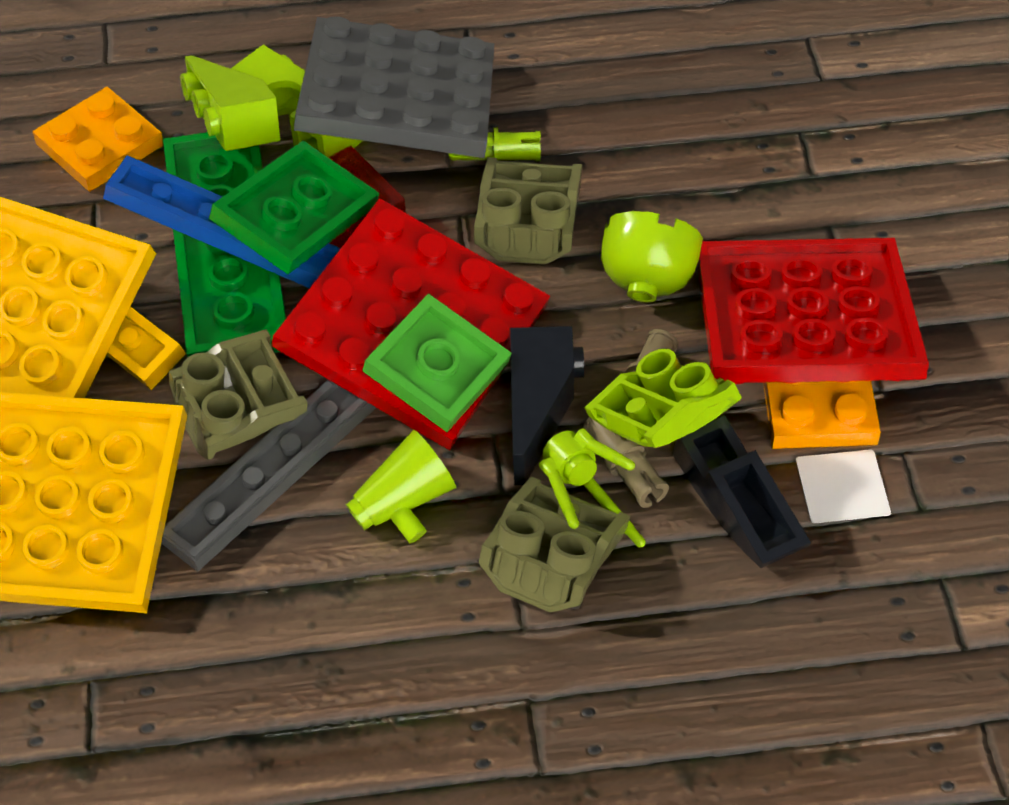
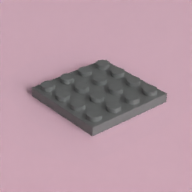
[294,16,495,158]

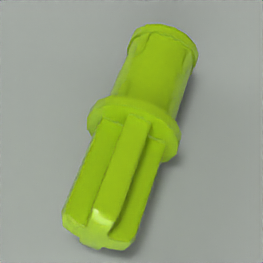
[448,127,541,161]

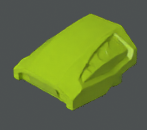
[584,349,742,448]

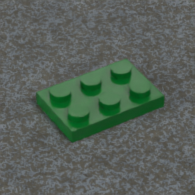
[209,140,380,275]

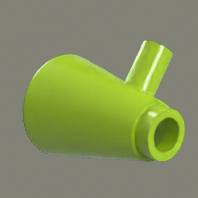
[345,430,457,544]

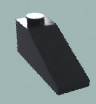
[510,326,584,486]

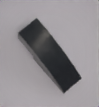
[672,415,811,568]

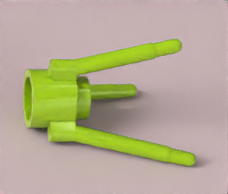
[539,428,646,548]

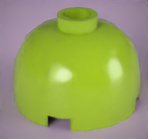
[601,211,703,302]

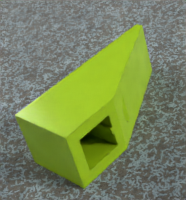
[180,55,280,151]

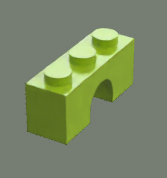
[231,44,363,163]

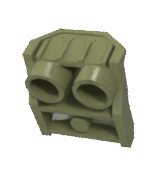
[474,157,582,265]
[169,329,308,460]
[479,476,630,613]

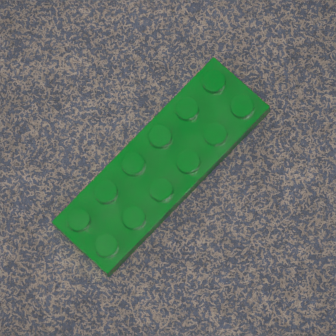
[163,132,286,357]

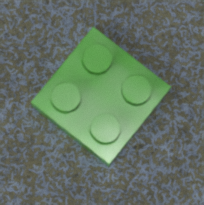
[363,294,512,432]

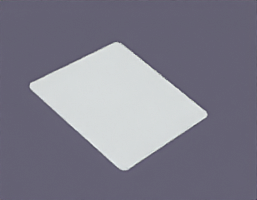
[796,449,891,523]

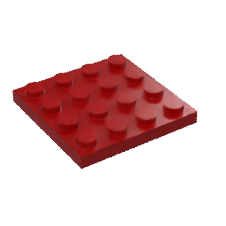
[272,198,550,451]
[697,238,929,384]

